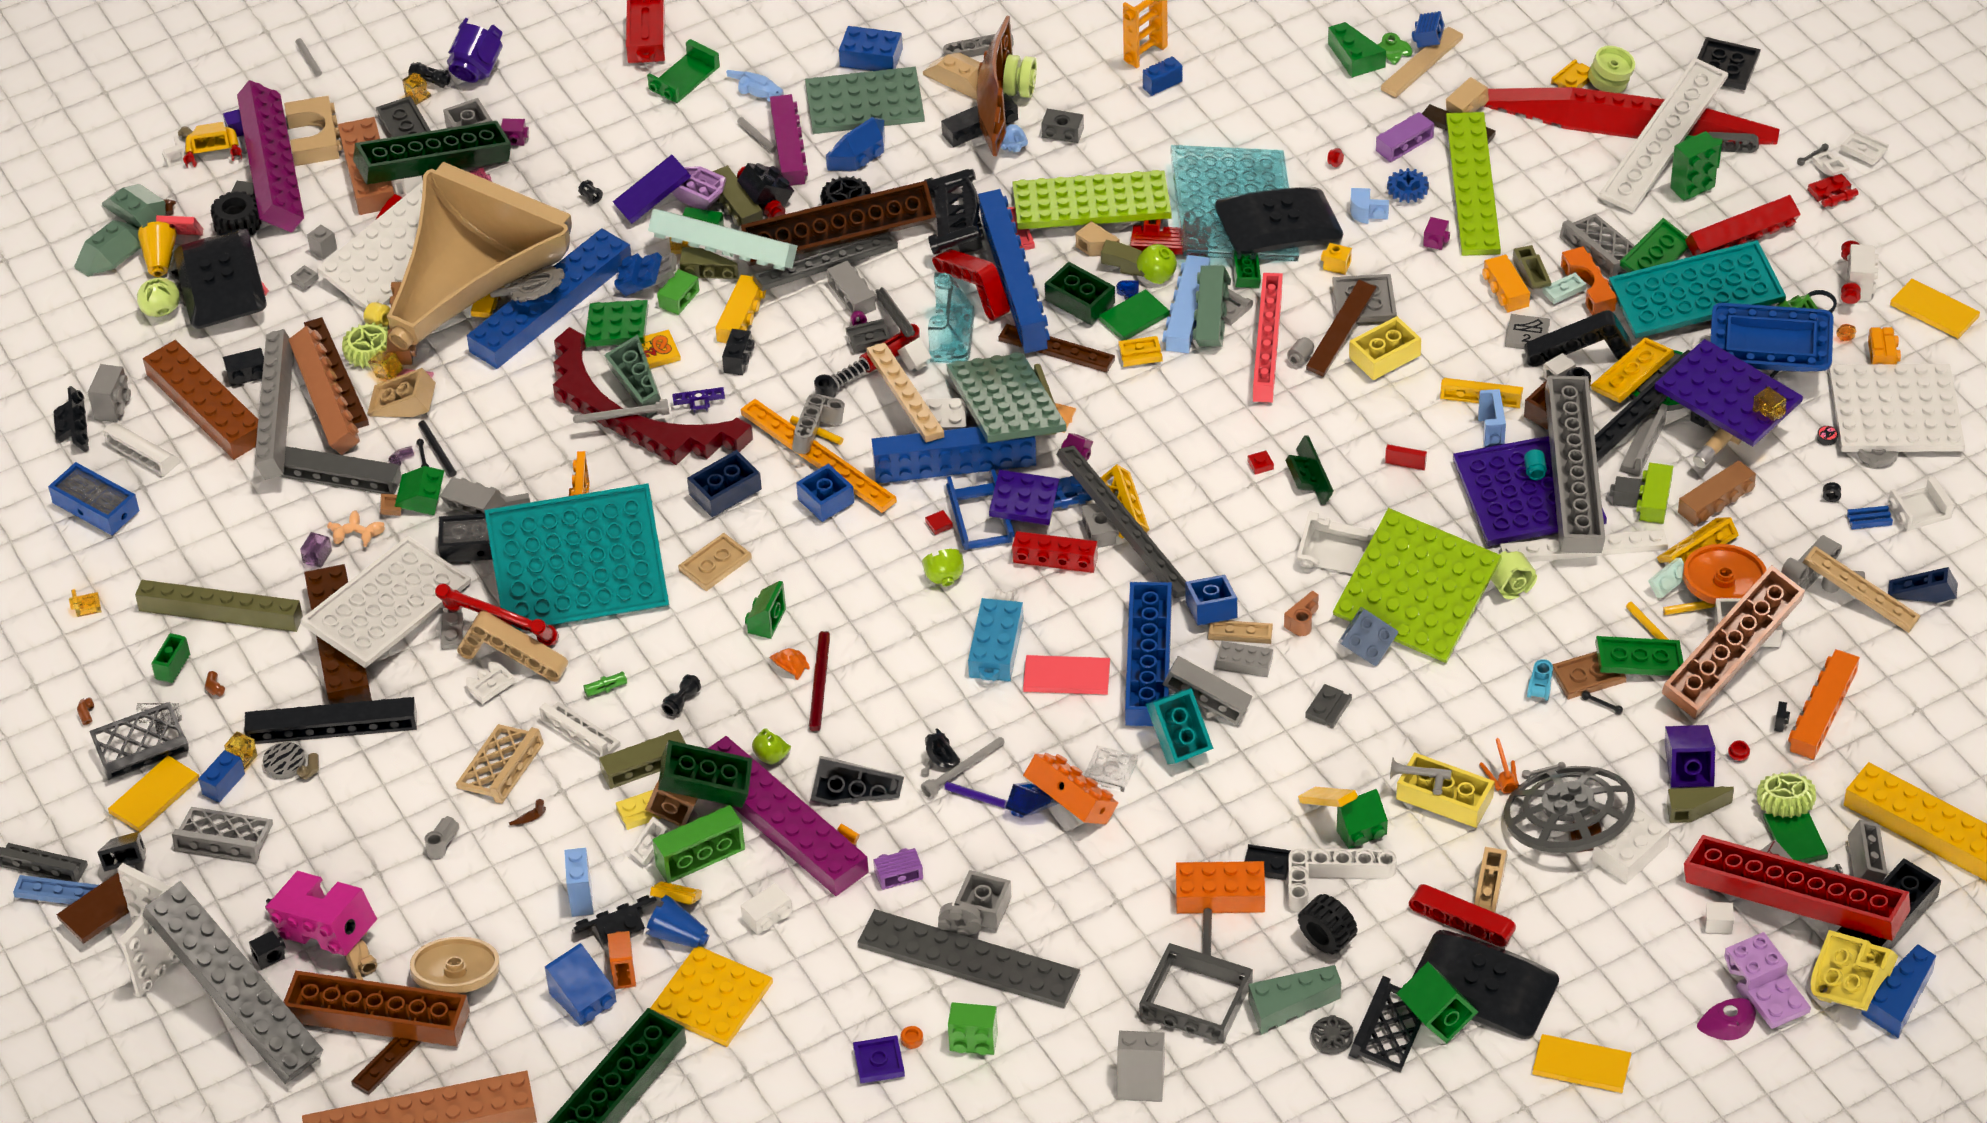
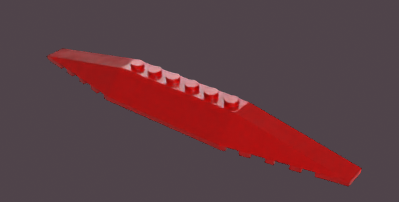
[1484,87,1780,144]

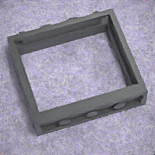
[1139,943,1253,1043]

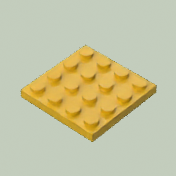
[650,946,773,1047]

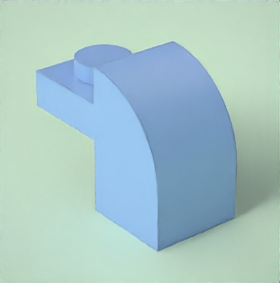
[1350,188,1389,224]

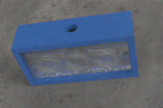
[48,462,140,535]

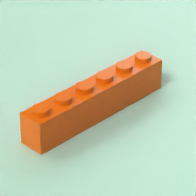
[1788,649,1860,760]

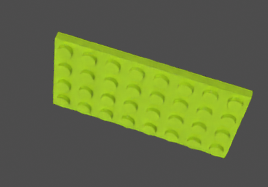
[1012,170,1172,229]

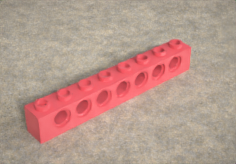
[1253,273,1283,403]

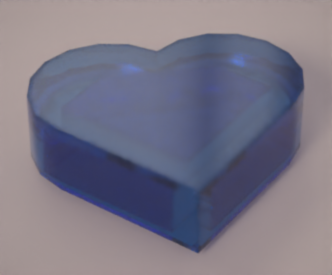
[1116,280,1139,300]

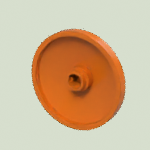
[1683,544,1767,605]

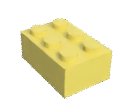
[1349,316,1421,380]

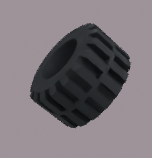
[210,191,262,235]
[1298,894,1358,955]

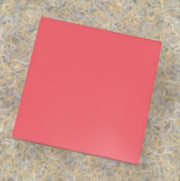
[156,215,204,236]

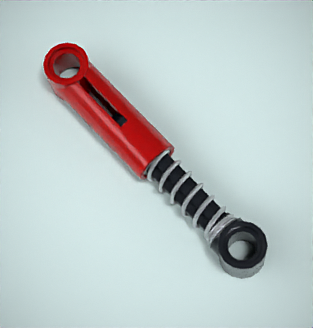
[814,324,920,398]

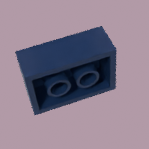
[687,450,762,517]

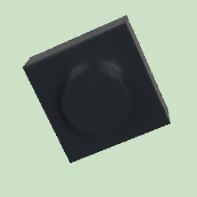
[1774,701,1790,732]

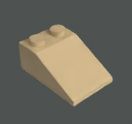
[367,368,436,417]

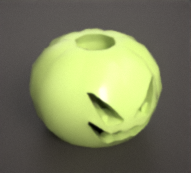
[137,277,180,317]

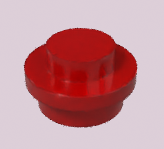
[1327,148,1344,167]
[1728,740,1750,761]

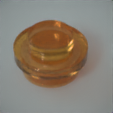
[1836,324,1856,341]

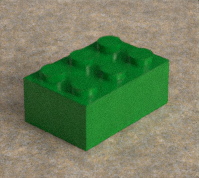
[1670,131,1720,201]

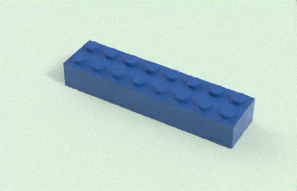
[871,427,1037,484]
[1125,582,1172,726]

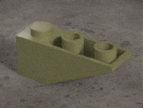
[679,247,739,279]
[1667,786,1734,823]

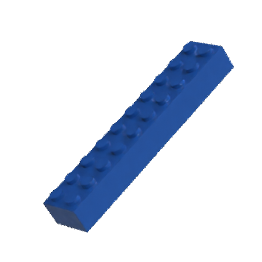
[978,189,1050,354]
[466,228,631,369]

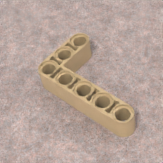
[457,611,568,682]

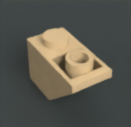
[1075,221,1120,256]

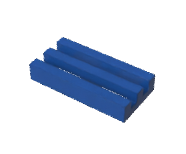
[1847,505,1893,529]

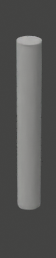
[295,38,322,76]
[737,117,777,153]

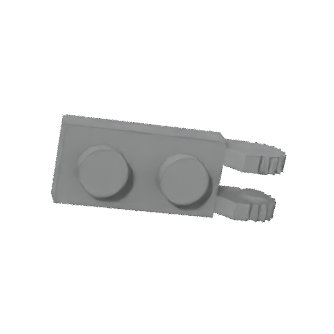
[441,605,464,649]

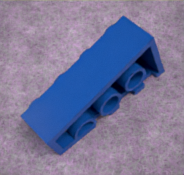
[1861,944,1936,1039]

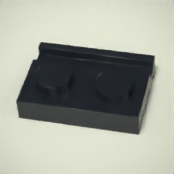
[1245,844,1291,880]

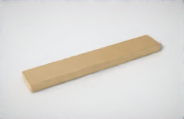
[1381,26,1463,98]
[1803,546,1921,633]

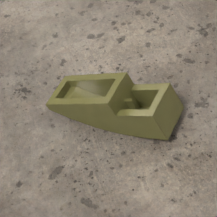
[1101,240,1145,277]
[1512,245,1552,289]

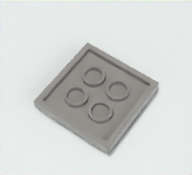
[1332,274,1397,323]

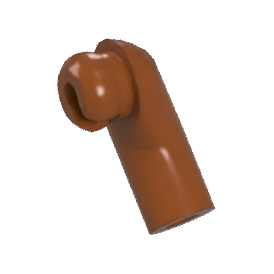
[205,671,225,697]
[77,697,94,725]

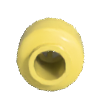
[363,302,390,327]

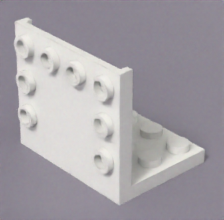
[117,863,178,998]

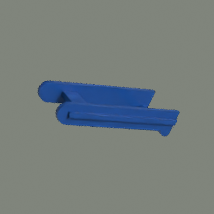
[946,469,1015,550]

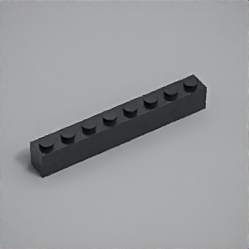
[244,697,417,745]

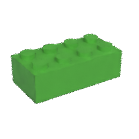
[652,805,745,883]

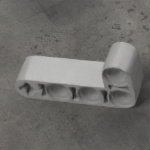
[792,394,845,454]
[1781,535,1842,591]

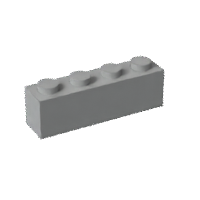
[1162,656,1253,725]

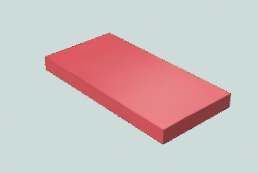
[1023,655,1110,695]

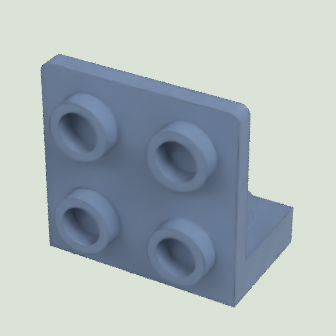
[1338,607,1398,666]

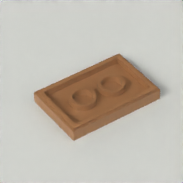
[1552,651,1627,700]

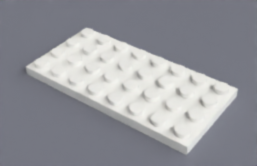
[317,182,423,309]
[300,536,471,668]

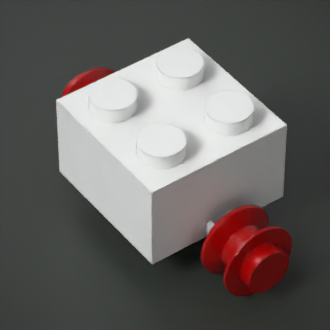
[1841,240,1879,304]

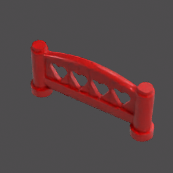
[435,583,559,647]

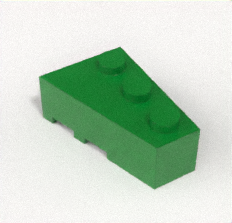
[1328,22,1386,78]

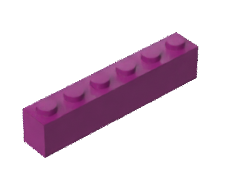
[770,94,808,186]

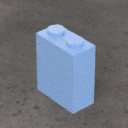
[564,847,594,917]

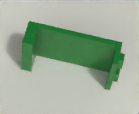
[647,39,720,103]

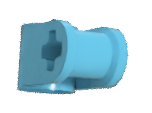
[1527,659,1553,701]

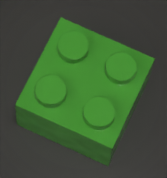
[948,1002,998,1055]

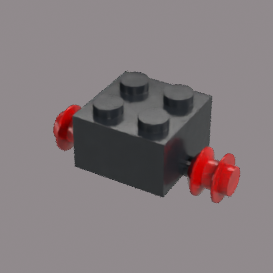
[737,163,794,218]

